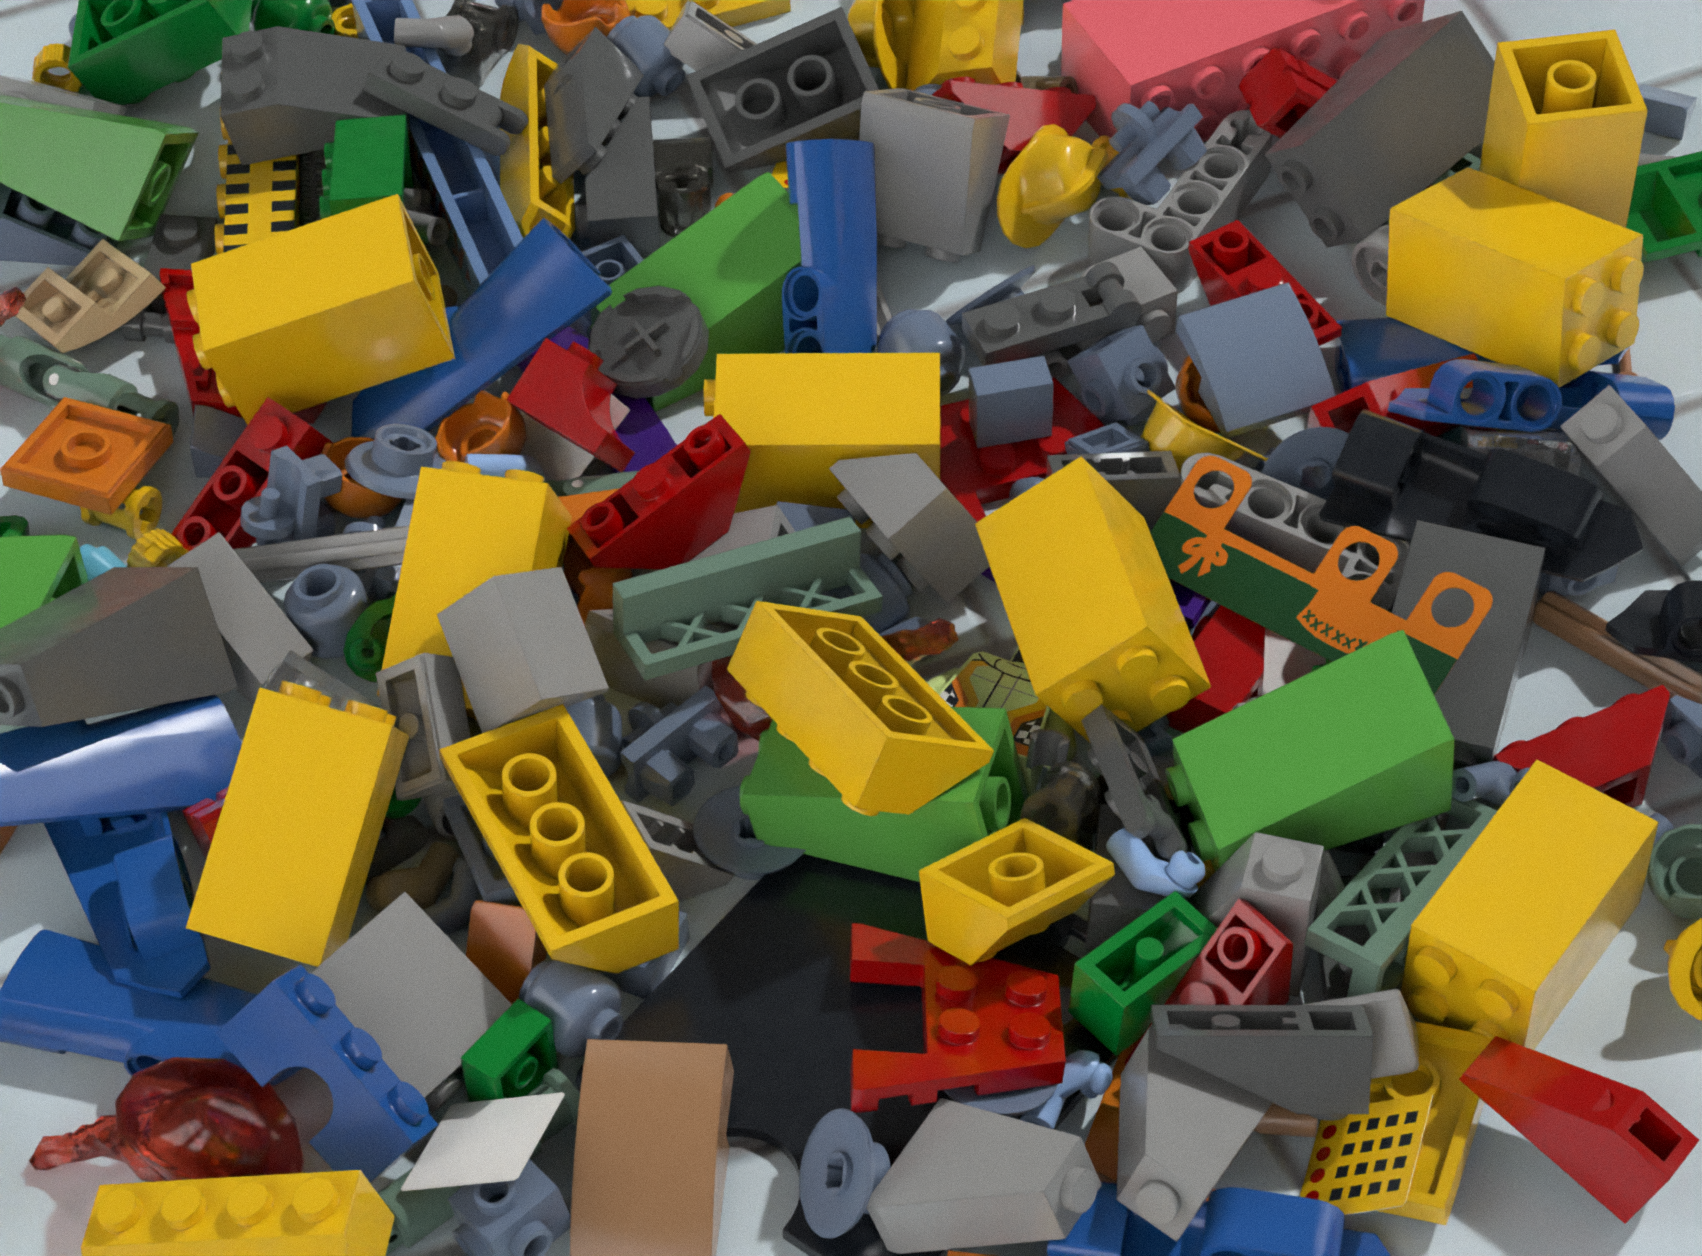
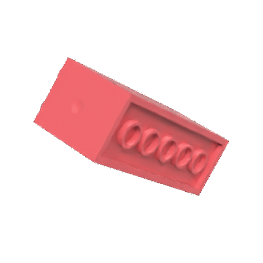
[1061,0,1425,142]

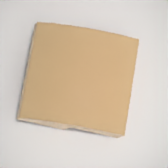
[8,239,166,353]

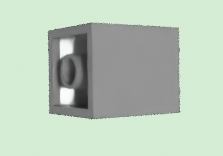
[859,88,1010,262]
[311,892,512,1114]

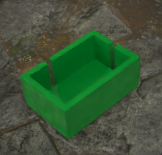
[319,115,415,219]

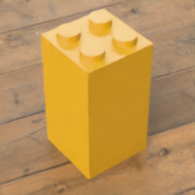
[1479,29,1648,228]
[1386,167,1644,388]
[187,194,455,425]
[704,353,941,528]
[975,456,1211,743]
[377,461,572,722]
[186,680,409,967]
[1401,760,1659,1050]

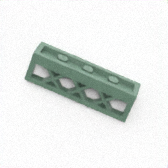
[612,517,883,681]
[1304,797,1497,997]

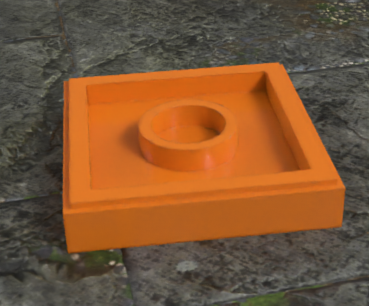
[0,397,174,515]

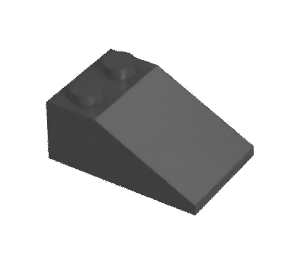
[686,6,879,173]
[220,26,410,166]

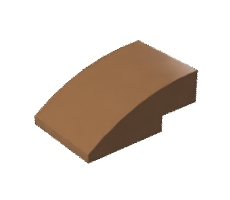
[570,1039,734,1256]

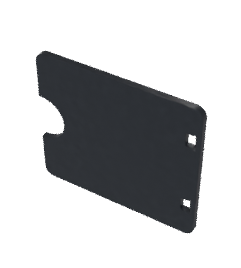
[576,854,1121,1256]

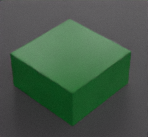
[460,999,559,1102]

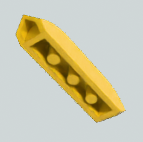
[499,44,575,239]

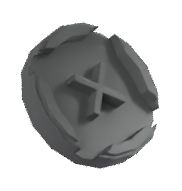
[588,286,709,399]

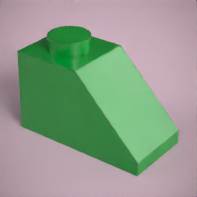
[1068,891,1217,1056]

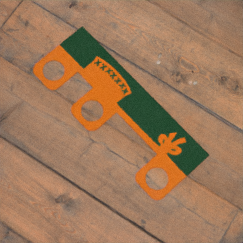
[1150,455,1493,696]

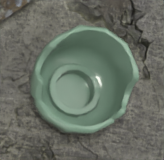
[1647,824,1702,920]

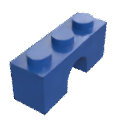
[216,964,439,1184]

